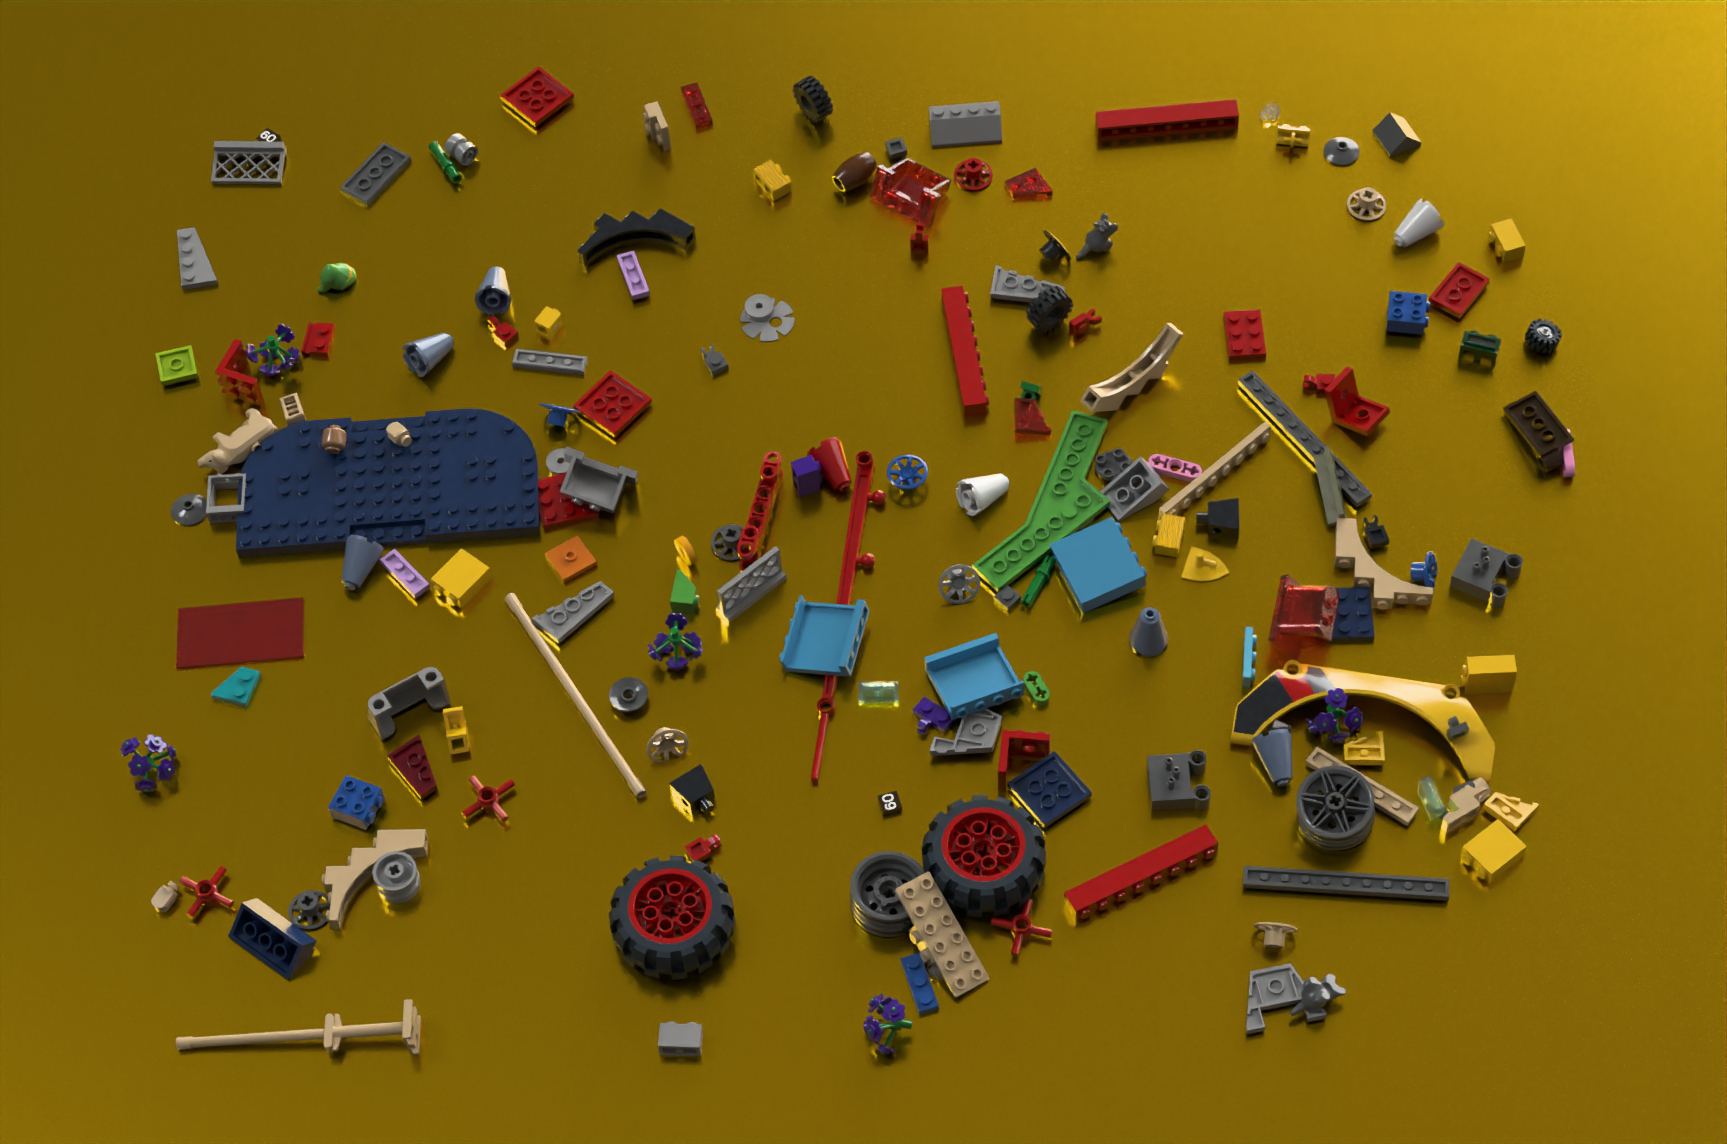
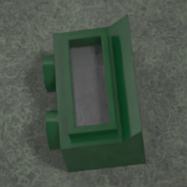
[1458,330,1501,366]

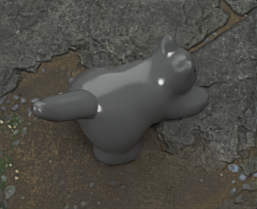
[1076,213,1118,259]
[1290,974,1346,1016]

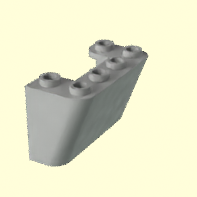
[367,667,451,740]

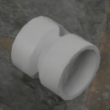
[445,133,478,166]

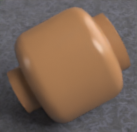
[321,425,347,454]

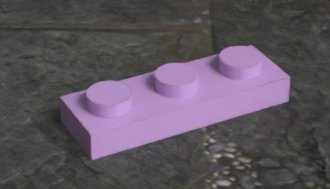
[617,251,650,300]
[380,549,430,599]

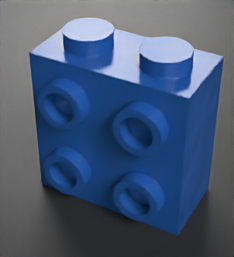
[1386,291,1430,335]
[328,775,385,830]

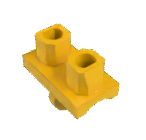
[1276,124,1310,148]

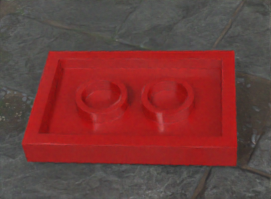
[1428,262,1490,319]
[1223,309,1266,360]

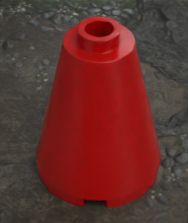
[806,437,852,492]

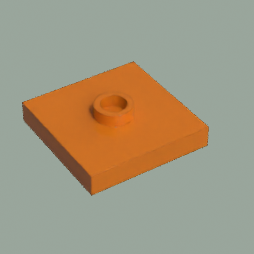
[545,535,597,583]

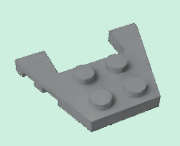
[930,708,1002,756]
[1246,963,1326,1034]

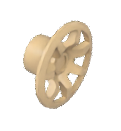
[1347,187,1386,221]
[646,727,689,763]
[1253,922,1298,948]

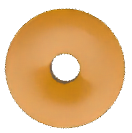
[674,536,697,566]

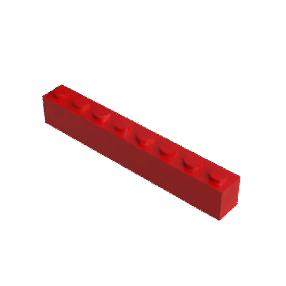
[1095,99,1239,139]
[941,285,989,417]
[1064,824,1218,921]

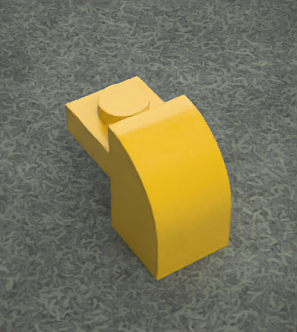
[443,706,469,755]

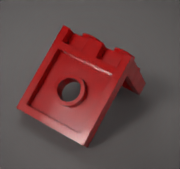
[215,339,264,406]
[1324,367,1390,436]
[998,730,1050,792]

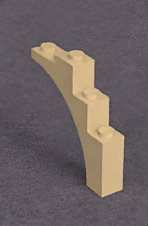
[1080,323,1183,412]
[1334,518,1433,610]
[322,829,428,929]

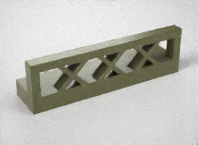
[1313,446,1347,527]

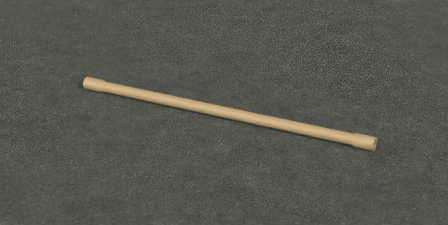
[505,593,647,798]

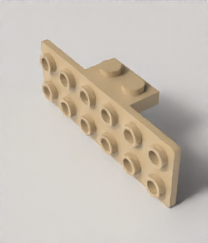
[895,872,989,997]

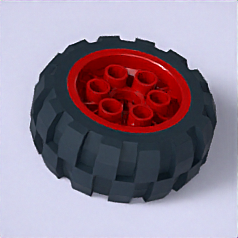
[922,795,1046,918]
[609,855,735,980]

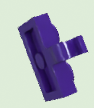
[912,697,956,735]

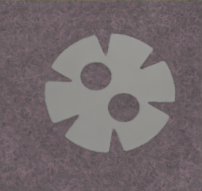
[740,298,795,341]

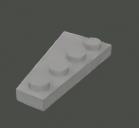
[177,227,218,290]
[990,265,1065,303]
[532,581,614,644]

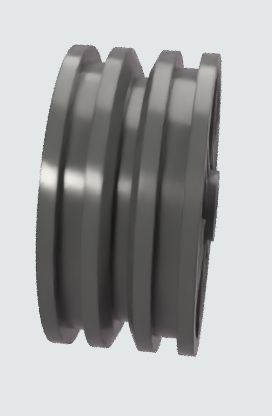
[1296,765,1375,850]
[850,851,925,937]

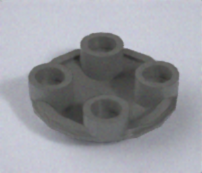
[1095,448,1132,481]

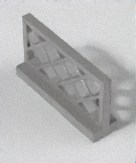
[211,141,287,184]
[716,546,787,623]

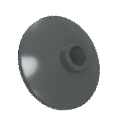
[1324,137,1359,166]
[171,494,207,526]
[609,677,648,712]

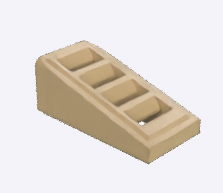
[280,393,306,426]

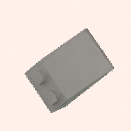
[1100,456,1170,521]

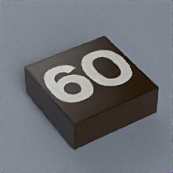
[256,128,281,142]
[878,791,902,816]

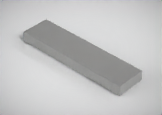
[512,349,588,375]

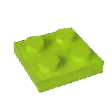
[155,345,198,386]

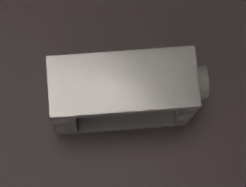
[206,473,246,523]

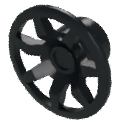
[1039,230,1071,263]

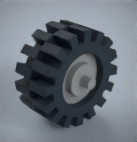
[1525,318,1562,353]

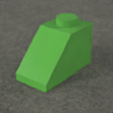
[670,569,700,614]

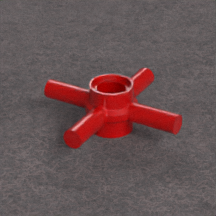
[461,776,515,822]
[179,866,234,919]
[991,899,1053,956]

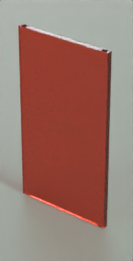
[176,597,305,669]

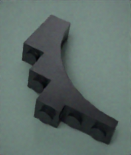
[577,208,696,265]

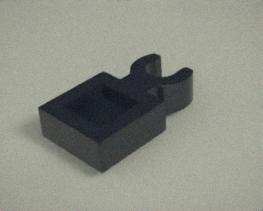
[1363,515,1389,549]

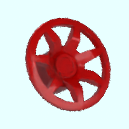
[954,158,993,191]

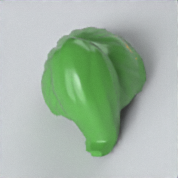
[318,263,356,293]

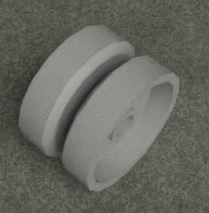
[373,851,421,904]

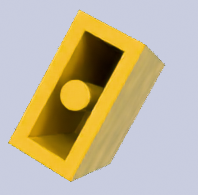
[431,548,492,609]
[1460,655,1517,694]
[1461,819,1527,884]

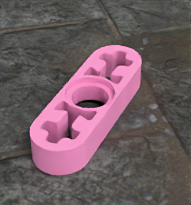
[1559,429,1575,477]
[1149,454,1202,483]

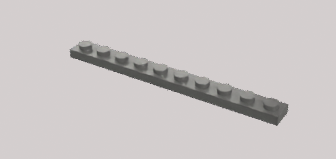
[1238,370,1372,507]
[1243,866,1449,901]

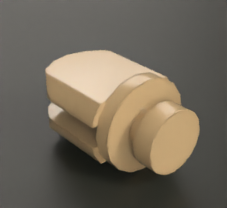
[386,422,412,447]
[151,881,180,912]

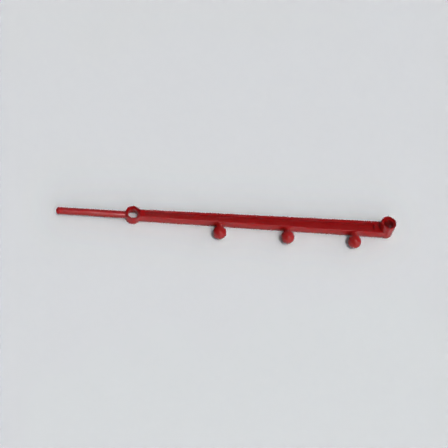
[810,451,886,782]

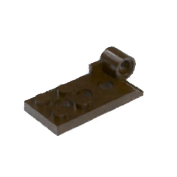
[1503,391,1574,472]

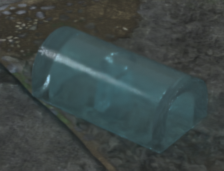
[859,681,898,702]
[1416,777,1448,822]

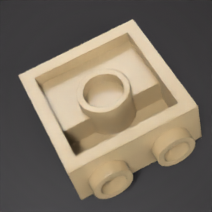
[642,101,671,151]

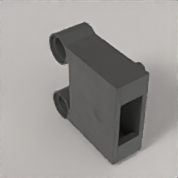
[1450,538,1523,608]
[1147,750,1211,811]

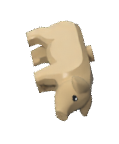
[198,408,278,474]

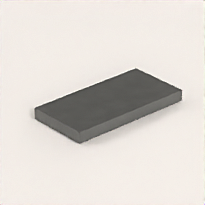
[339,142,412,207]

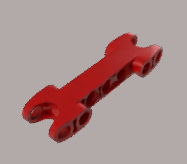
[737,451,784,572]

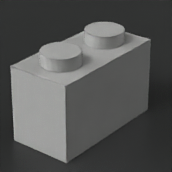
[658,1021,703,1056]

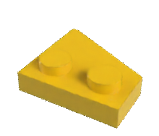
[1343,731,1385,765]
[1482,792,1539,831]

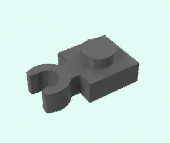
[701,344,729,376]

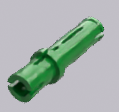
[428,141,462,183]
[1020,555,1057,608]

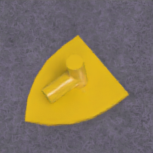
[1181,546,1229,582]

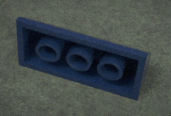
[228,898,317,979]

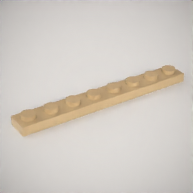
[1159,421,1271,520]

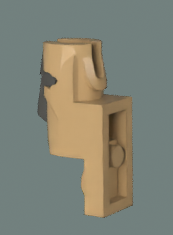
[1441,777,1491,834]

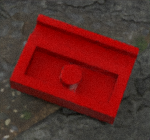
[301,322,335,357]

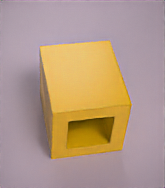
[534,306,563,339]

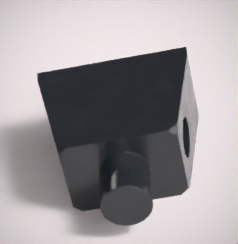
[1196,498,1239,539]
[669,764,715,814]

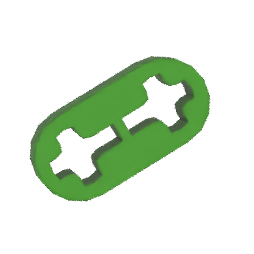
[1023,671,1050,706]

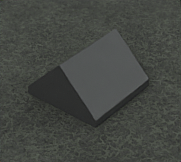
[1372,113,1421,156]

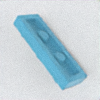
[1242,627,1257,688]

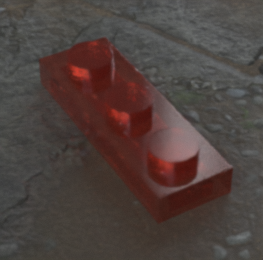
[681,82,713,129]

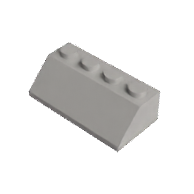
[929,101,1002,147]

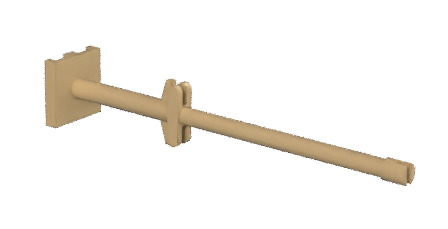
[176,999,421,1055]

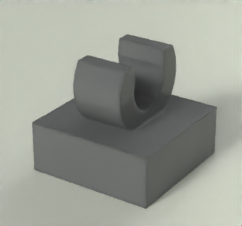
[1446,716,1469,742]

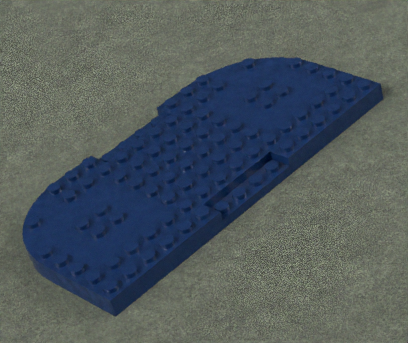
[236,408,540,558]

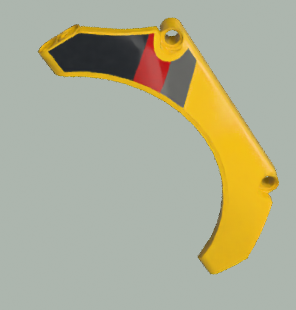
[1230,660,1495,783]

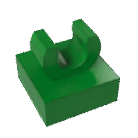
[1020,381,1043,402]

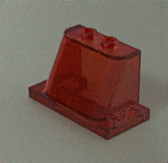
[870,158,951,228]
[1268,574,1340,660]

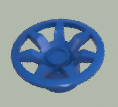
[539,403,579,427]
[887,455,928,490]
[1411,551,1438,591]

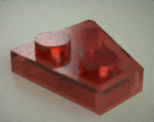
[1005,167,1053,198]
[1014,398,1052,435]

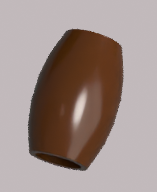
[832,152,877,192]

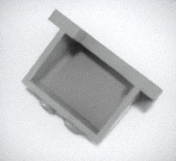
[560,447,638,513]

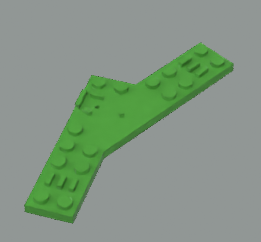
[972,410,1110,592]

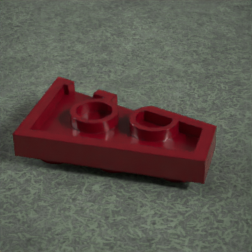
[387,735,438,800]

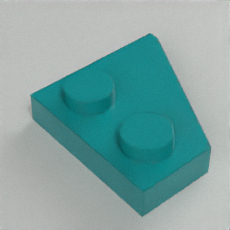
[211,667,261,707]

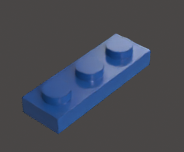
[900,953,939,1015]

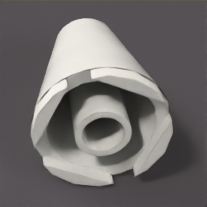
[1393,199,1444,247]
[955,474,1009,516]

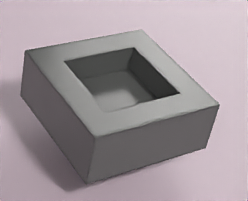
[885,137,907,159]
[994,585,1021,611]

